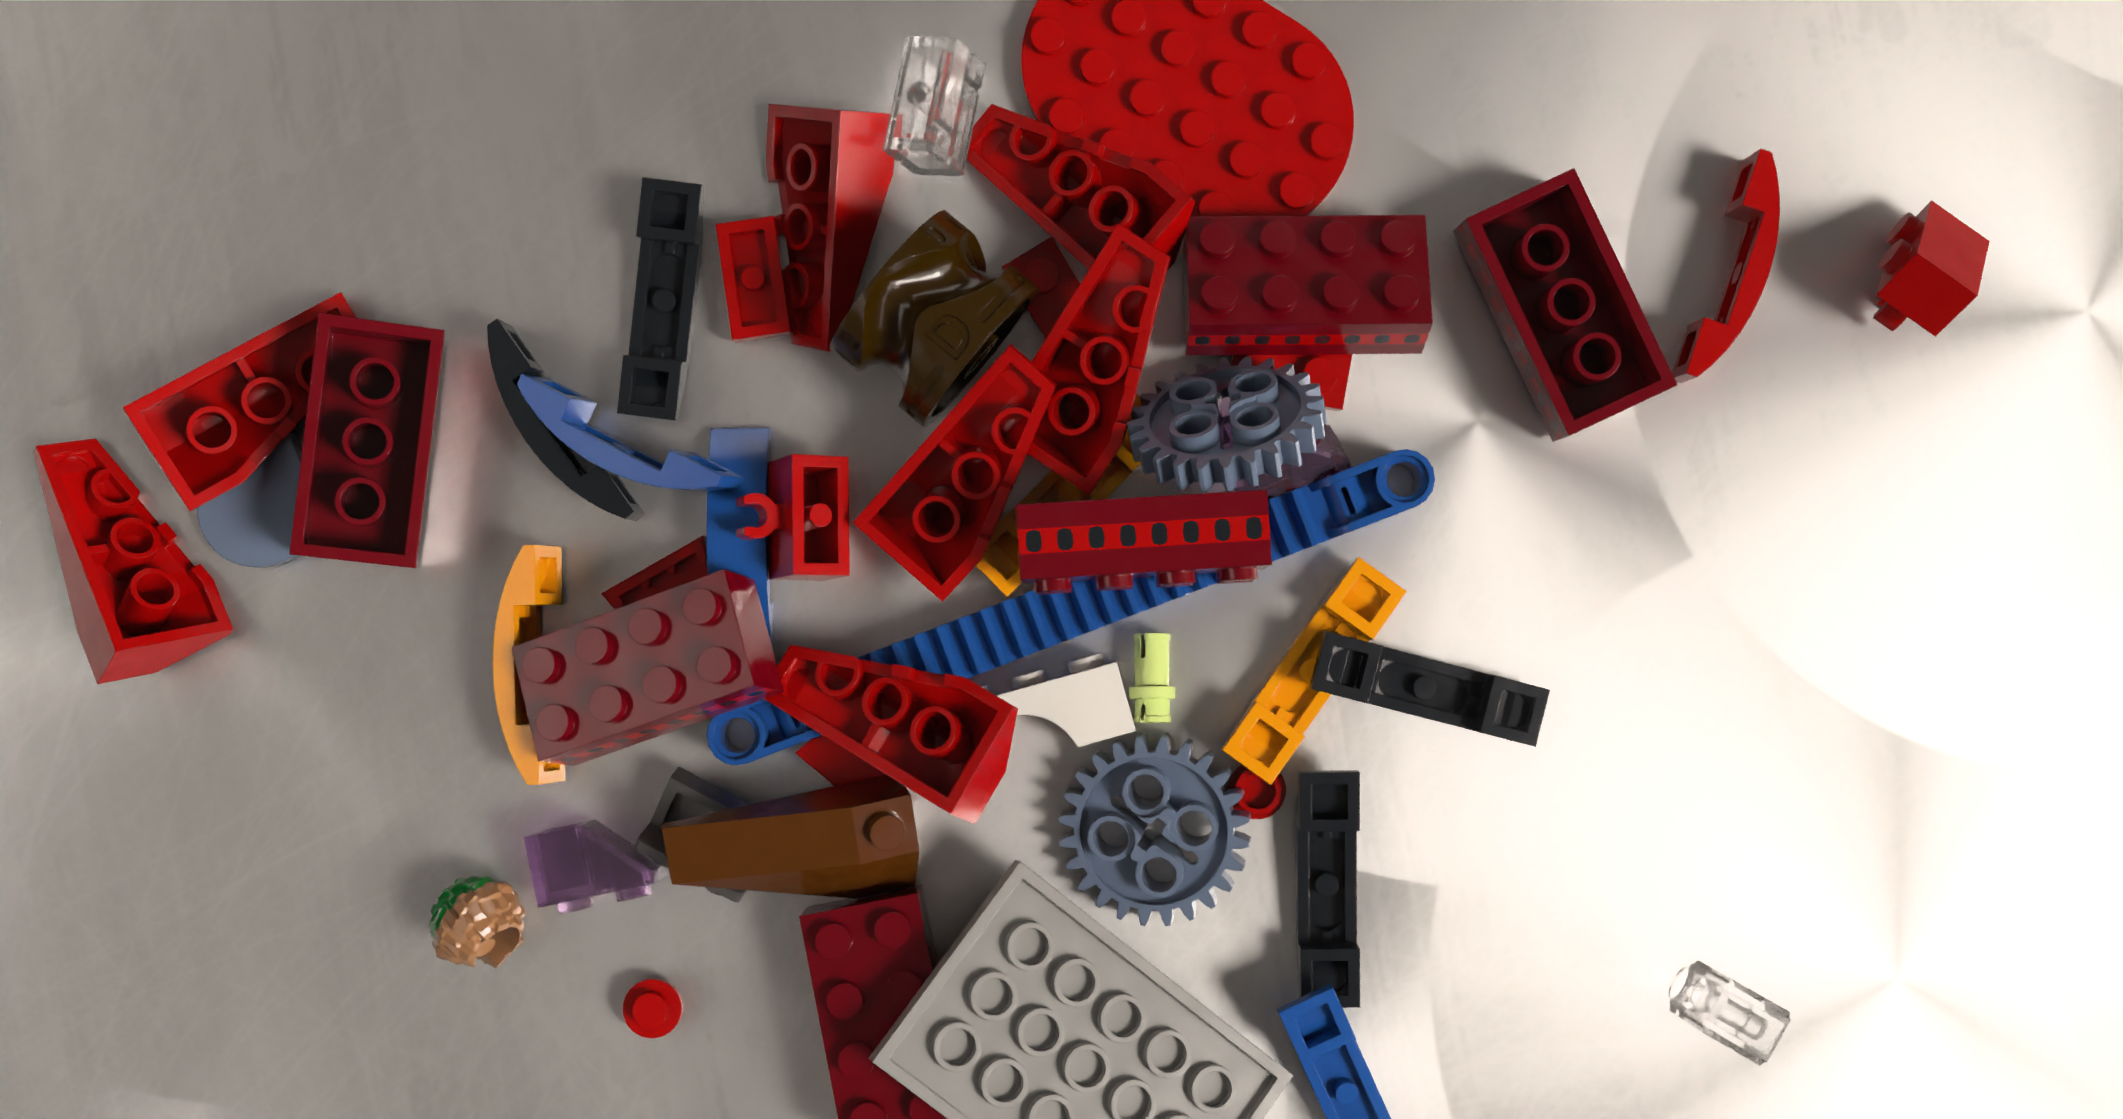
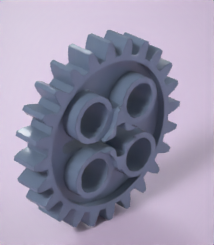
[1127,356,1327,493]
[1058,732,1251,926]

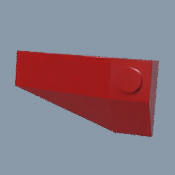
[766,104,897,352]
[955,104,1195,270]
[1027,224,1171,495]
[123,292,357,511]
[852,344,1057,602]
[33,438,233,684]
[765,644,1018,824]

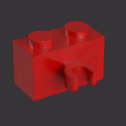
[1873,200,1990,337]
[736,454,850,581]

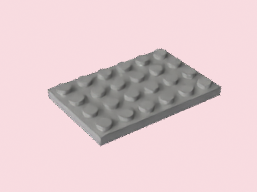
[869,860,1294,1119]

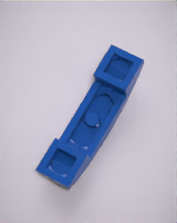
[517,374,744,491]
[707,428,774,653]
[1277,984,1391,1119]

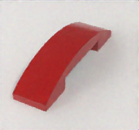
[1672,149,1780,383]

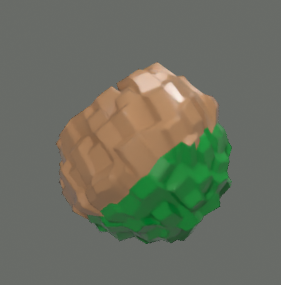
[429,876,525,968]

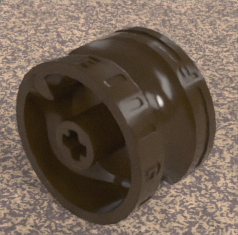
[830,210,1039,427]

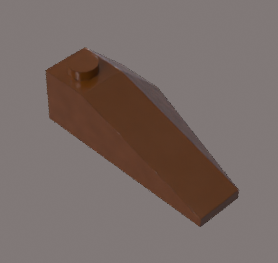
[660,775,920,899]

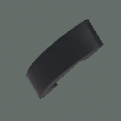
[617,177,704,421]
[487,319,646,521]
[1309,631,1550,747]
[1295,770,1360,1008]

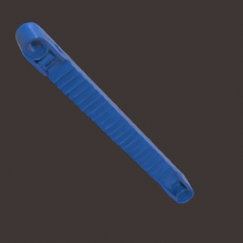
[707,449,1435,766]

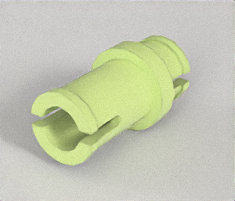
[1129,633,1175,723]

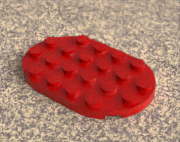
[1021,0,1354,217]

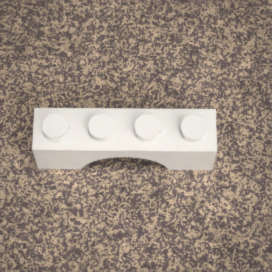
[905,653,1136,794]

